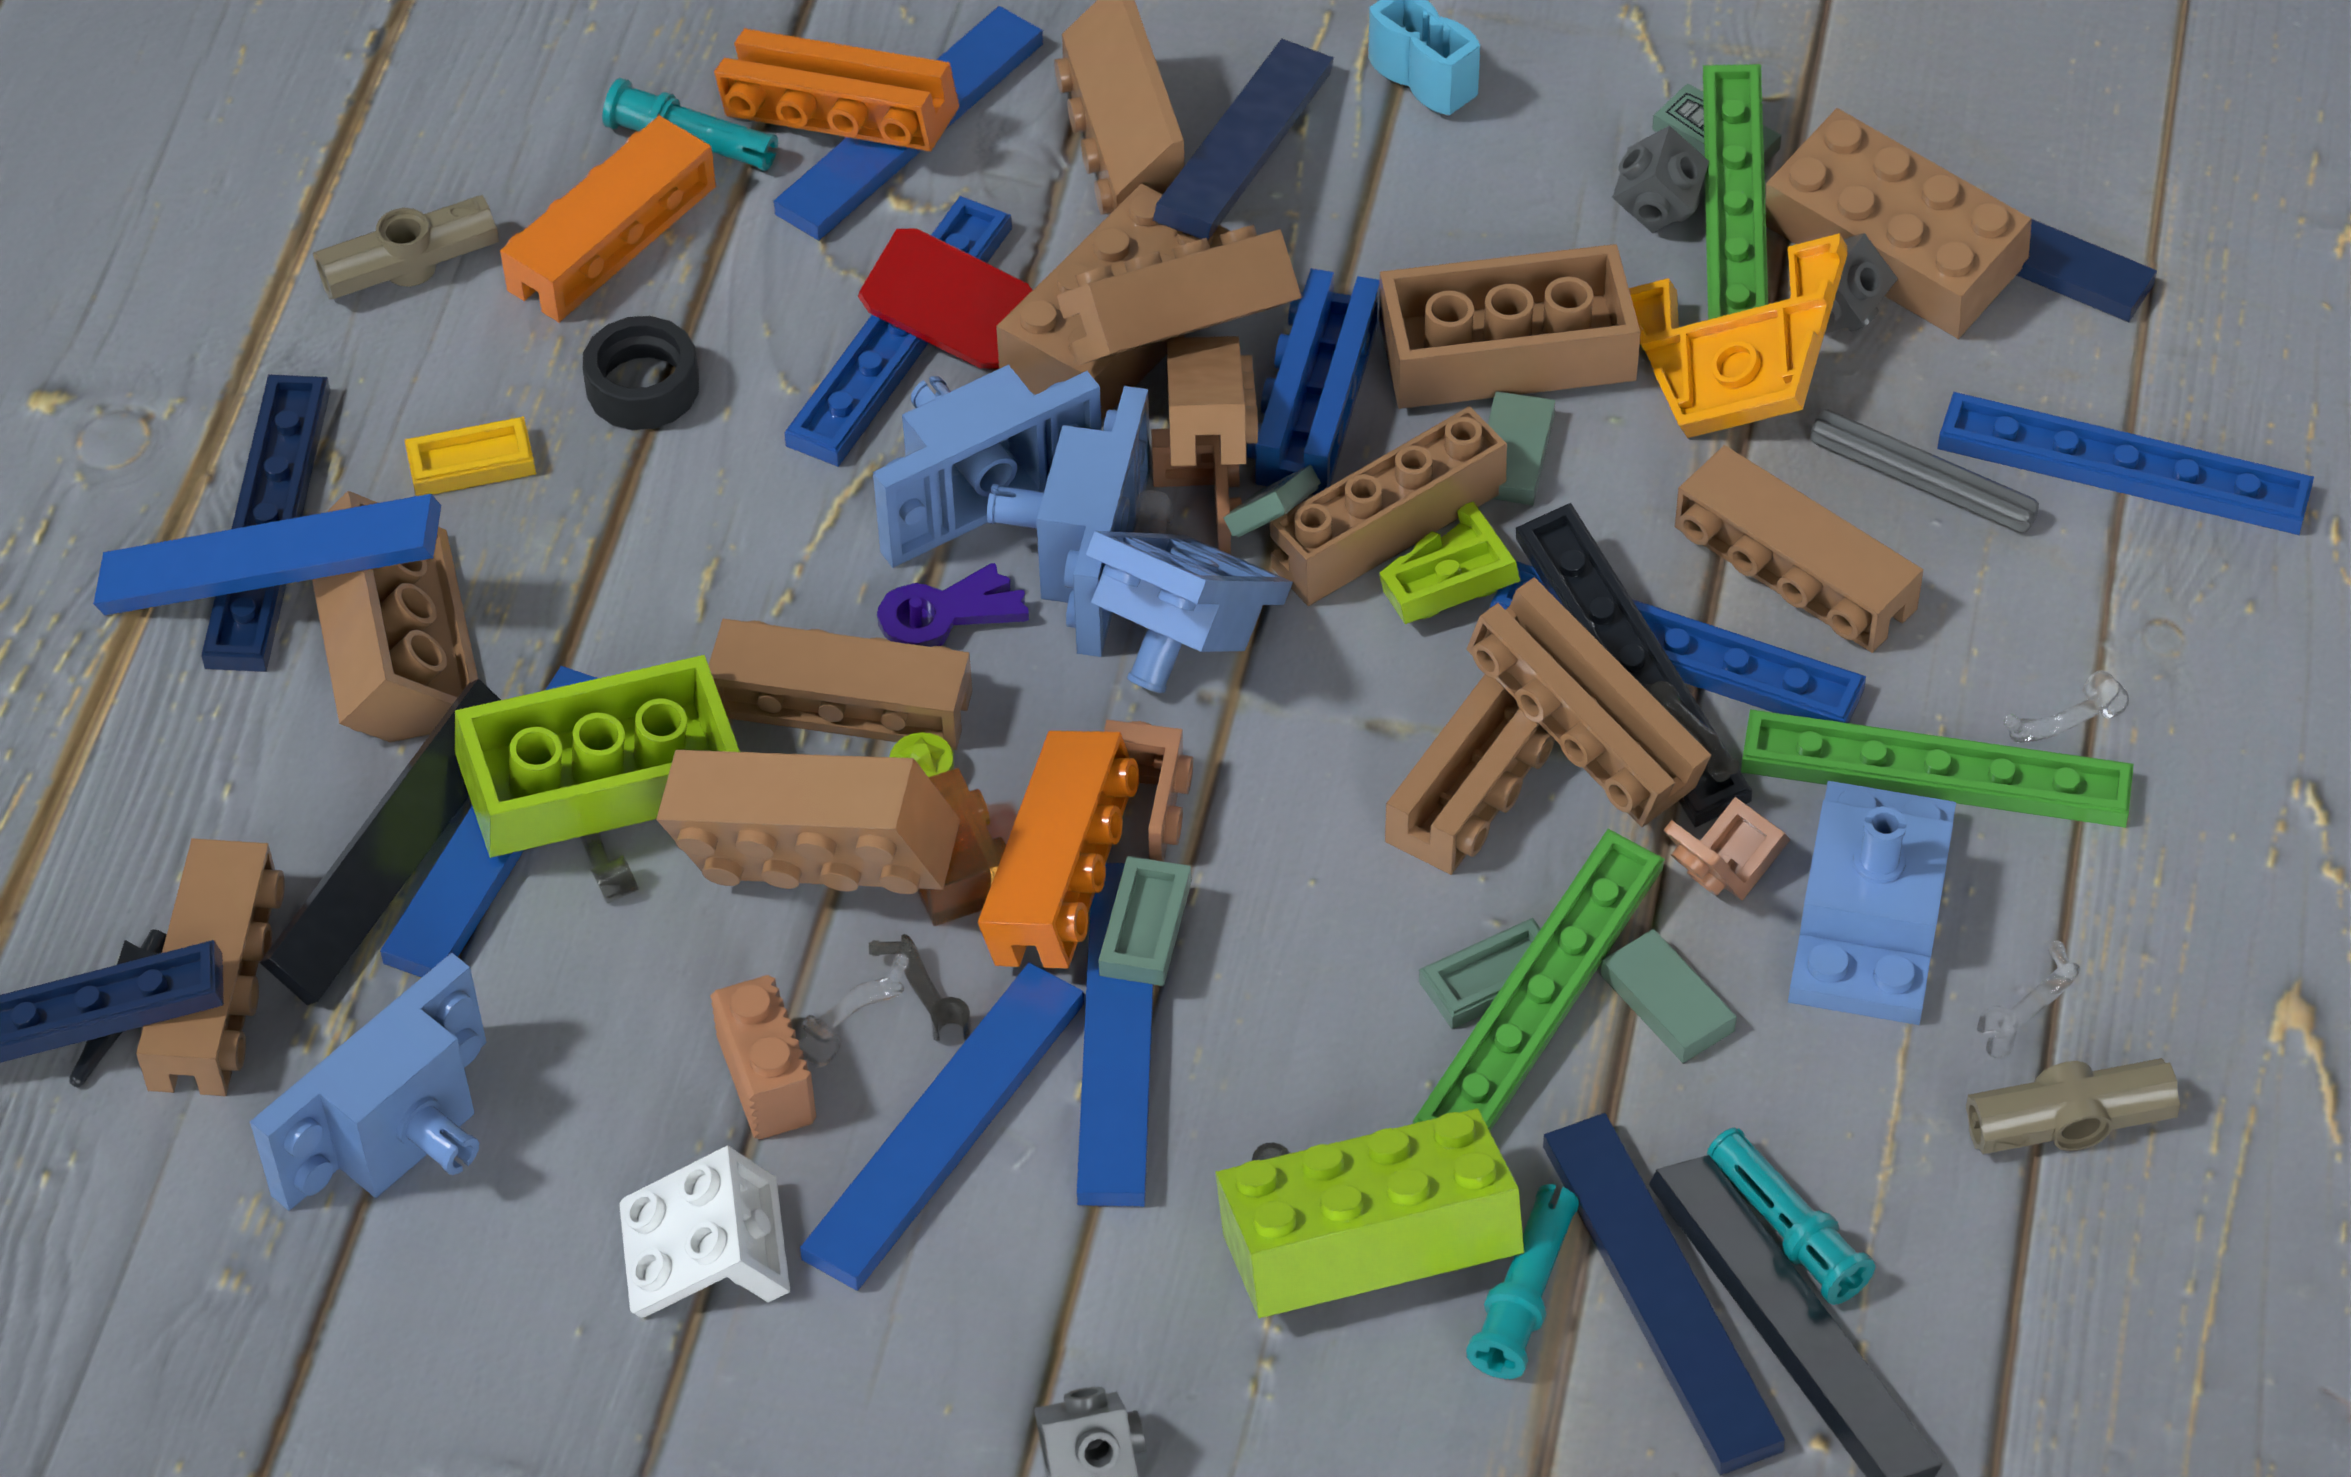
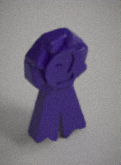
[877,563,1029,647]

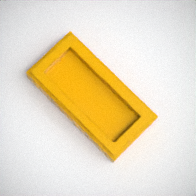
[404,416,536,496]

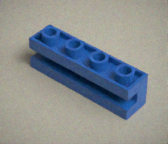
[1247,268,1380,495]

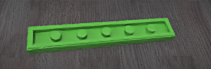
[1703,64,1768,320]
[1741,709,2134,828]
[1412,829,1665,1132]

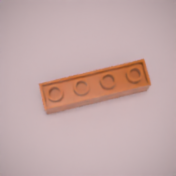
[714,28,960,152]
[500,115,716,323]
[978,731,1139,969]

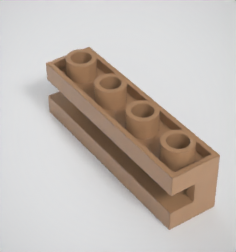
[1056,225,1302,365]
[1167,336,1258,466]
[1270,406,1507,606]
[1675,445,1924,653]
[1466,577,1711,827]
[708,618,972,751]
[1385,674,1555,875]
[136,838,285,1096]

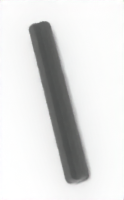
[1810,409,2039,533]

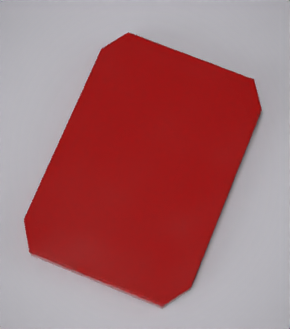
[858,228,1033,369]

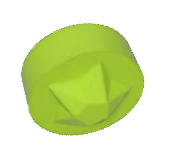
[889,732,954,792]

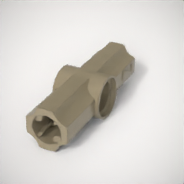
[313,195,499,300]
[1966,1058,2181,1154]

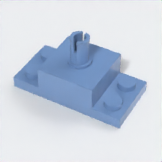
[873,365,1102,568]
[987,386,1151,657]
[1085,531,1293,693]
[1788,781,1956,1025]
[250,953,487,1211]

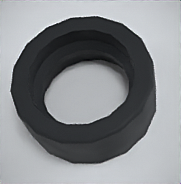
[583,316,699,430]

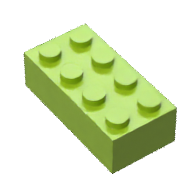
[455,655,740,858]
[1215,1108,1524,1319]

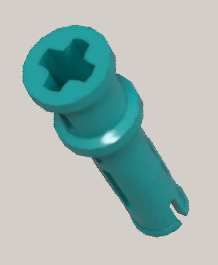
[602,78,778,171]
[1707,1127,1876,1305]
[1466,1184,1579,1379]

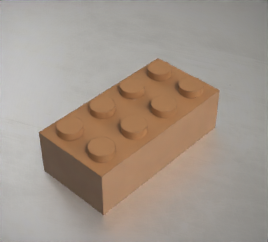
[1766,108,2032,339]
[996,184,1230,421]
[1379,244,1640,409]
[656,750,960,894]

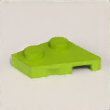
[1379,501,1520,624]

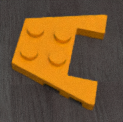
[1629,233,1848,438]

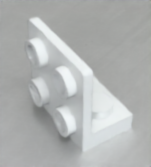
[620,1145,790,1318]

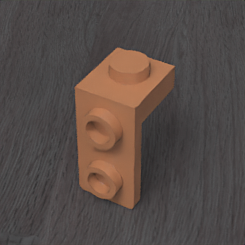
[1151,428,1242,554]
[1104,720,1194,862]
[1663,797,1790,901]

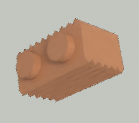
[710,975,817,1139]

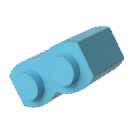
[1368,0,1480,115]

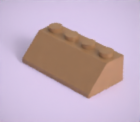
[1054,0,1185,215]
[312,491,478,742]

